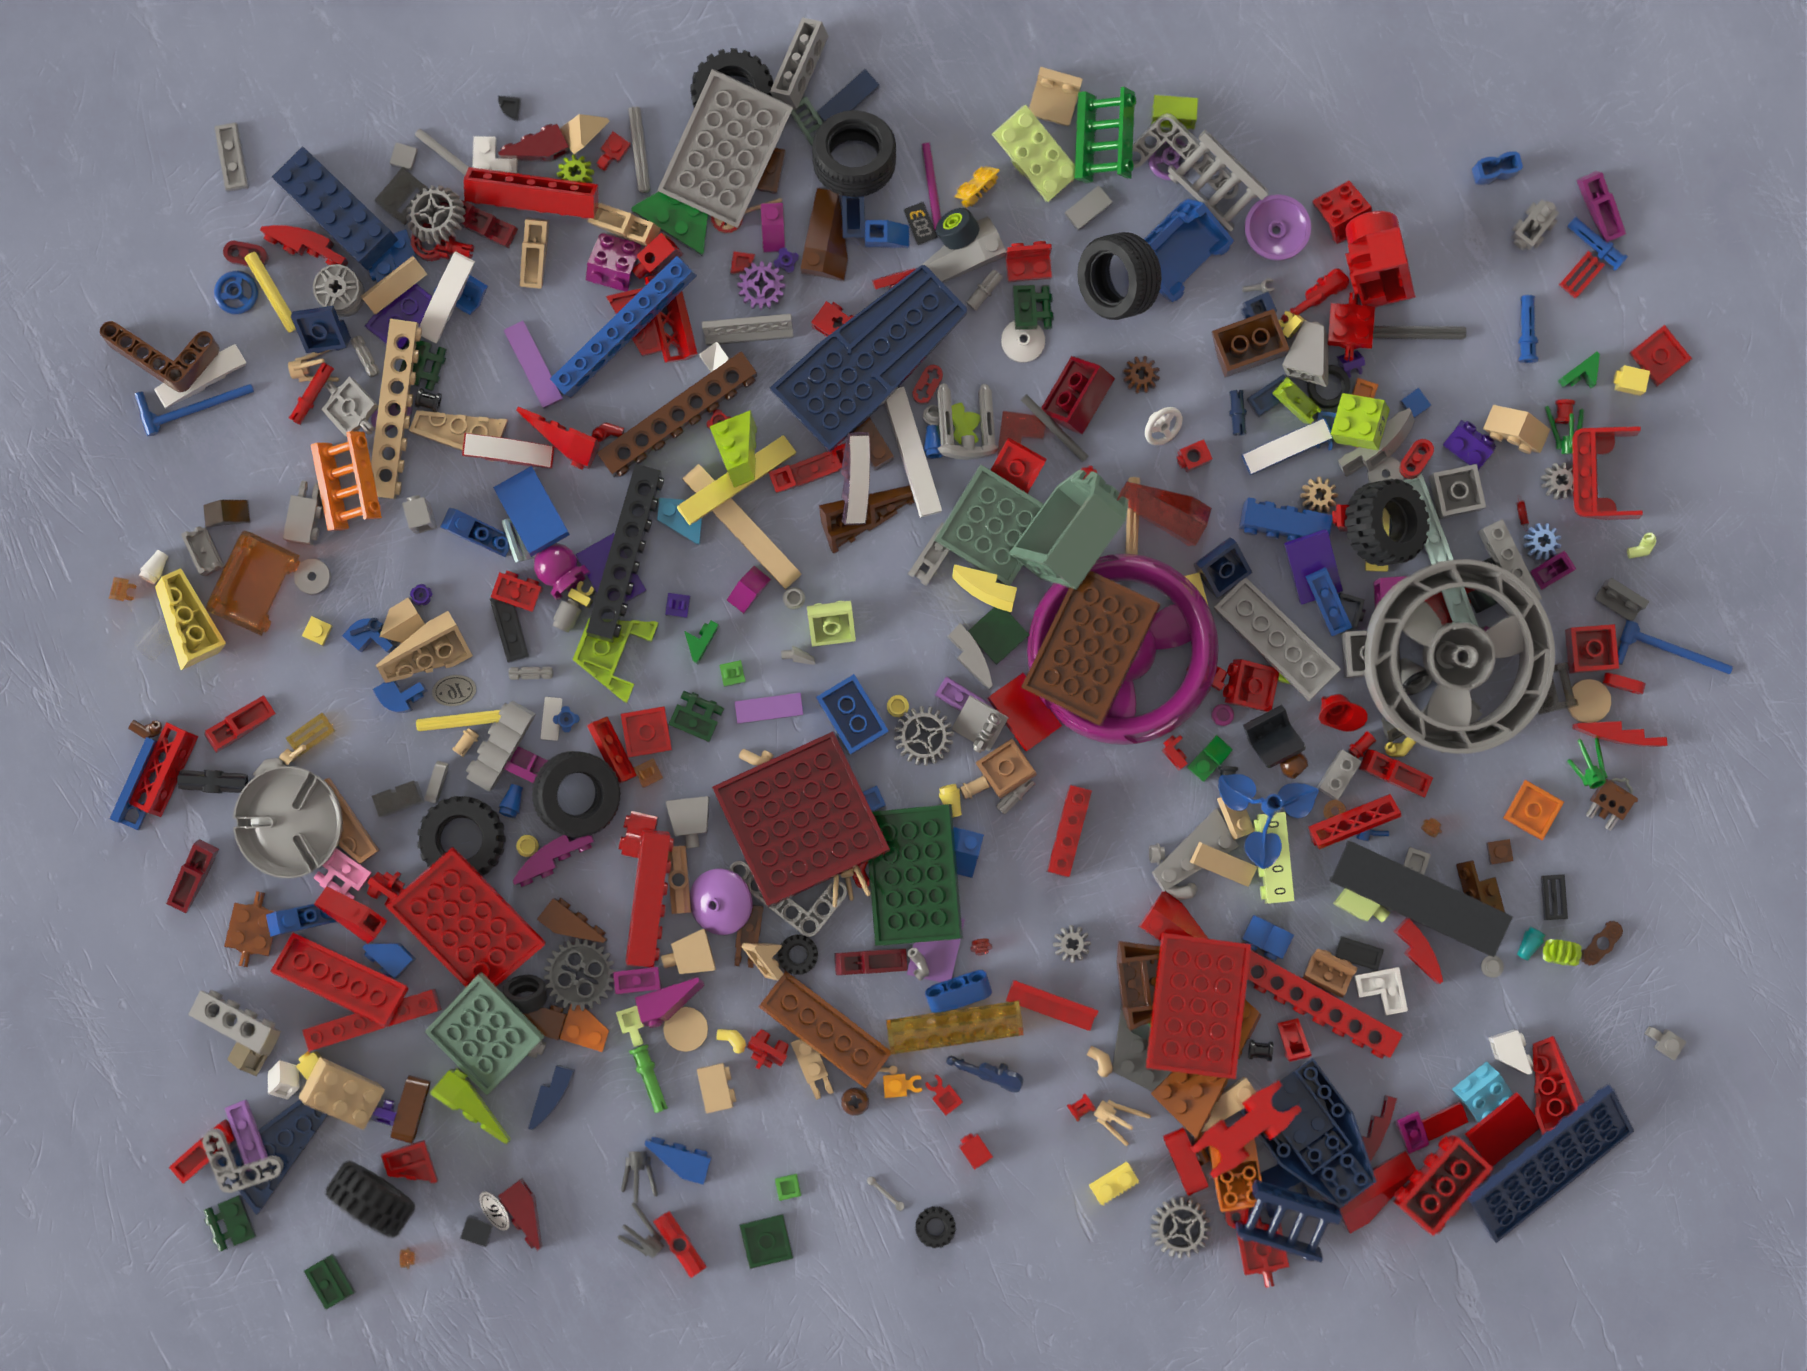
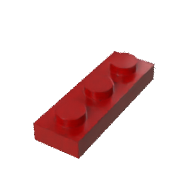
[587,717,637,784]

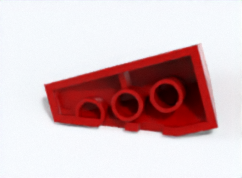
[516,406,600,470]
[1533,1036,1584,1135]
[1340,1150,1416,1234]

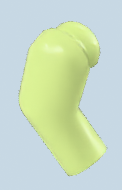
[1627,532,1656,559]

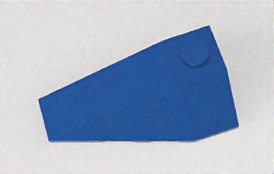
[953,827,984,878]

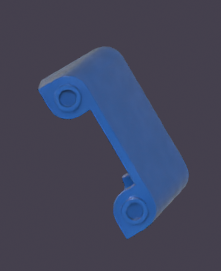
[1144,199,1234,302]

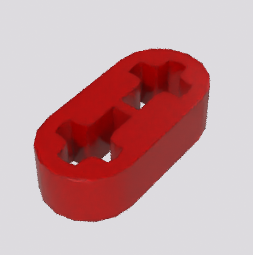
[912,365,943,405]
[1602,673,1646,695]

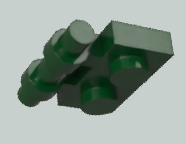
[1012,285,1054,330]
[399,340,447,391]
[668,691,724,743]
[203,1195,257,1252]

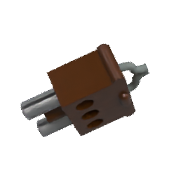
[1586,777,1638,831]

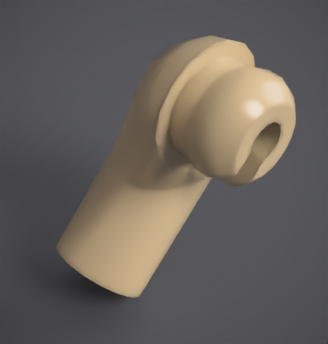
[739,749,774,766]
[1087,1045,1113,1077]

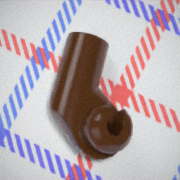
[128,720,162,739]

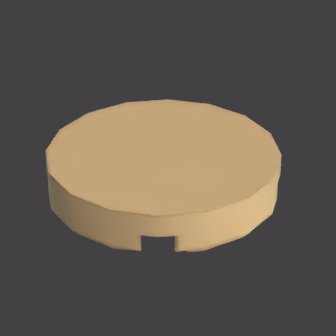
[1566,679,1612,723]
[663,1007,708,1052]

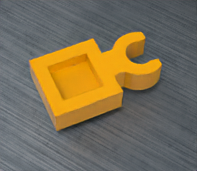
[883,1073,922,1098]

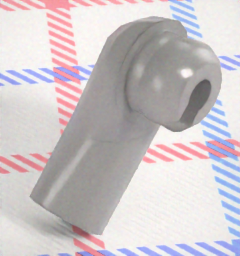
[253,758,286,777]
[908,948,929,981]

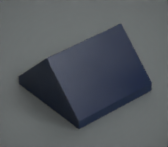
[1260,1164,1309,1219]

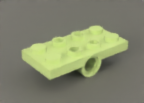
[992,105,1075,202]

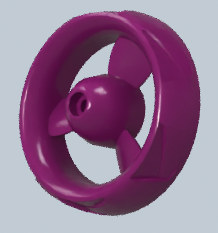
[1027,554,1219,745]

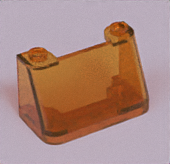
[206,530,300,636]

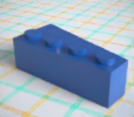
[1239,497,1333,541]

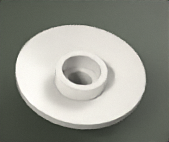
[1001,321,1045,363]

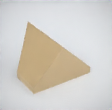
[560,114,610,154]
[379,597,425,643]

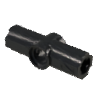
[177,770,249,793]

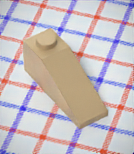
[1201,1077,1256,1132]

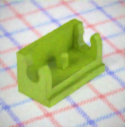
[1151,95,1198,130]
[1272,377,1321,424]

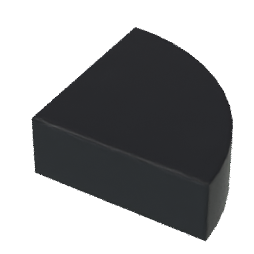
[498,96,521,121]

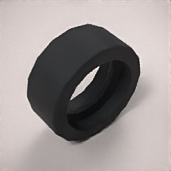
[1307,365,1350,408]
[503,974,547,1014]

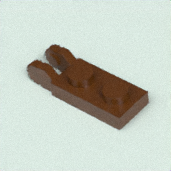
[734,905,764,968]

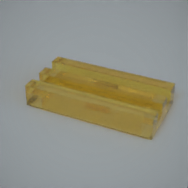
[286,713,336,757]

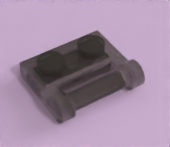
[374,167,430,226]
[1538,662,1579,715]

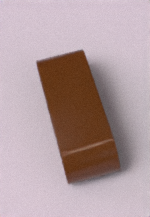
[390,1075,431,1144]

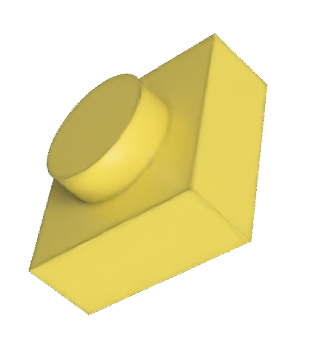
[302,616,333,646]

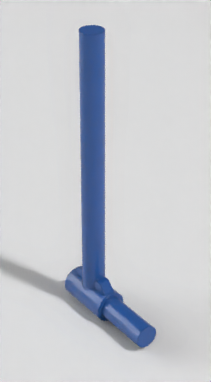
[134,384,254,436]
[1618,620,1733,674]

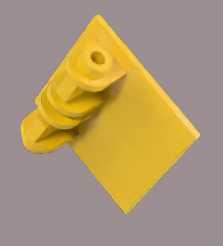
[954,166,1000,208]

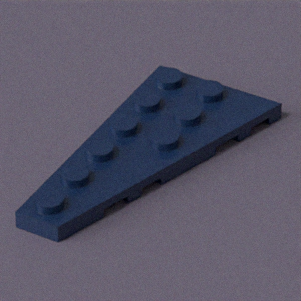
[217,1099,328,1215]

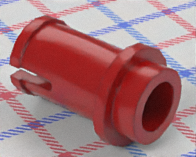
[1348,731,1376,759]

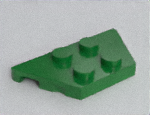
[631,191,708,256]

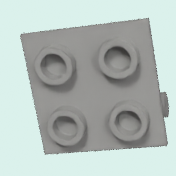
[951,695,1009,753]

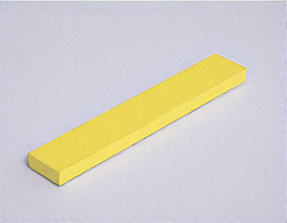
[677,435,797,525]

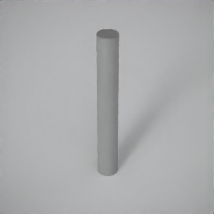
[415,129,469,175]

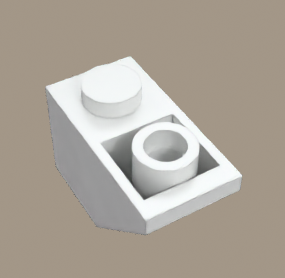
[1488,1029,1533,1074]

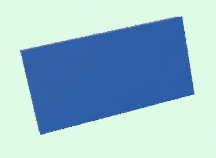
[493,466,570,557]

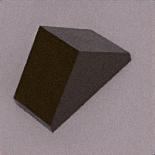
[203,500,250,527]

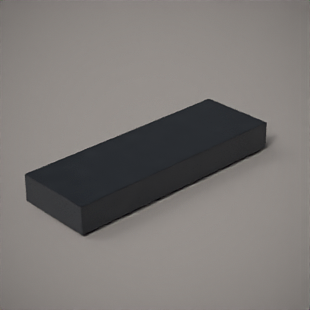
[490,598,530,663]

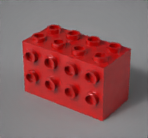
[1392,1134,1493,1236]

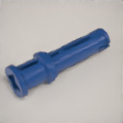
[1567,216,1628,271]
[1518,295,1538,363]

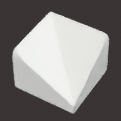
[699,342,729,372]

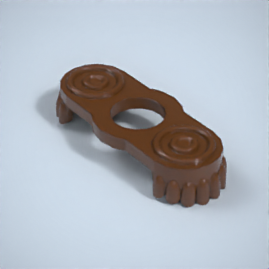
[1581,921,1623,966]

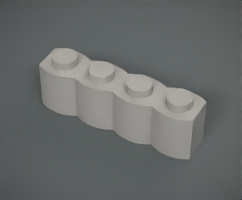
[466,701,536,792]

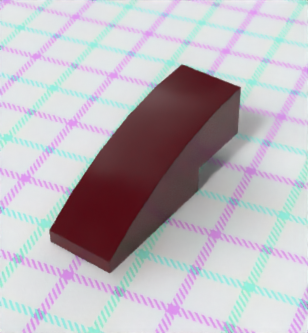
[166,839,219,913]
[834,948,908,975]

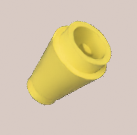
[938,784,962,818]

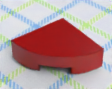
[730,251,755,274]

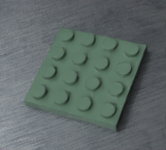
[934,465,1044,586]
[425,972,545,1095]

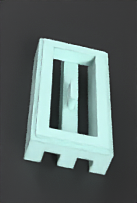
[502,519,536,563]

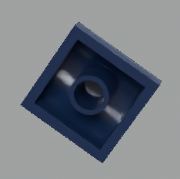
[1194,537,1253,598]

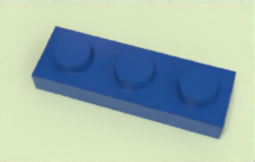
[1305,567,1352,636]

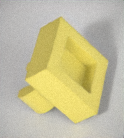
[1278,311,1306,338]
[568,581,594,608]

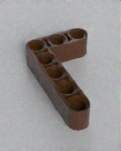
[100,321,220,392]

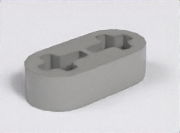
[425,761,449,804]

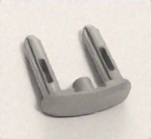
[937,383,999,460]

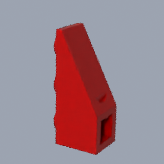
[314,886,387,944]

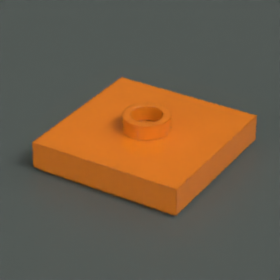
[1503,780,1564,841]

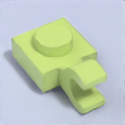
[616,1005,645,1047]

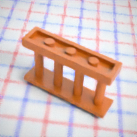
[311,431,382,531]

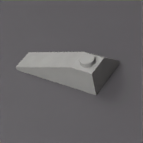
[922,217,1006,283]

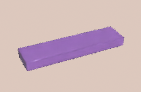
[503,320,563,409]

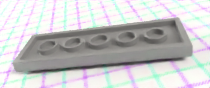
[1214,578,1341,701]

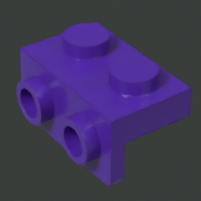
[1443,420,1496,470]

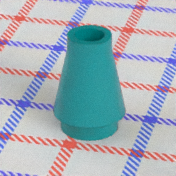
[1517,926,1546,961]

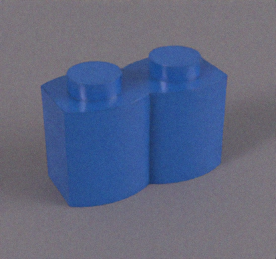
[1472,151,1523,185]
[1241,915,1294,961]

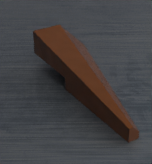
[819,485,915,553]

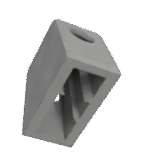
[666,796,709,848]

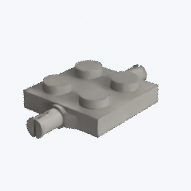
[321,377,379,437]

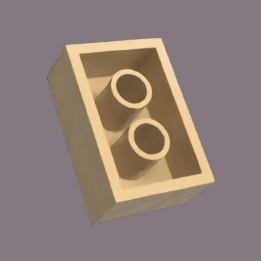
[299,1057,385,1130]

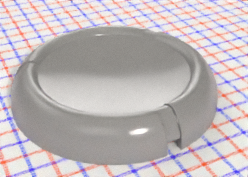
[233,766,343,878]

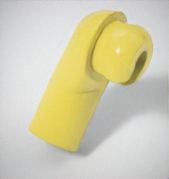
[717,1029,746,1054]

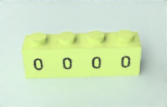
[1253,812,1295,904]

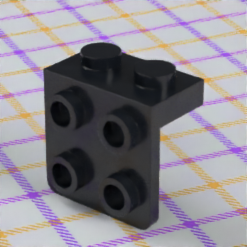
[1243,705,1306,768]

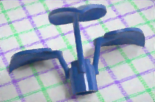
[1219,774,1319,869]

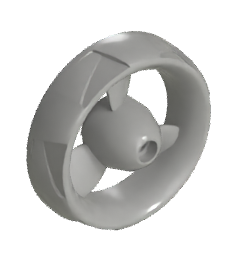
[1364,560,1555,754]

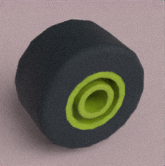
[936,208,980,250]

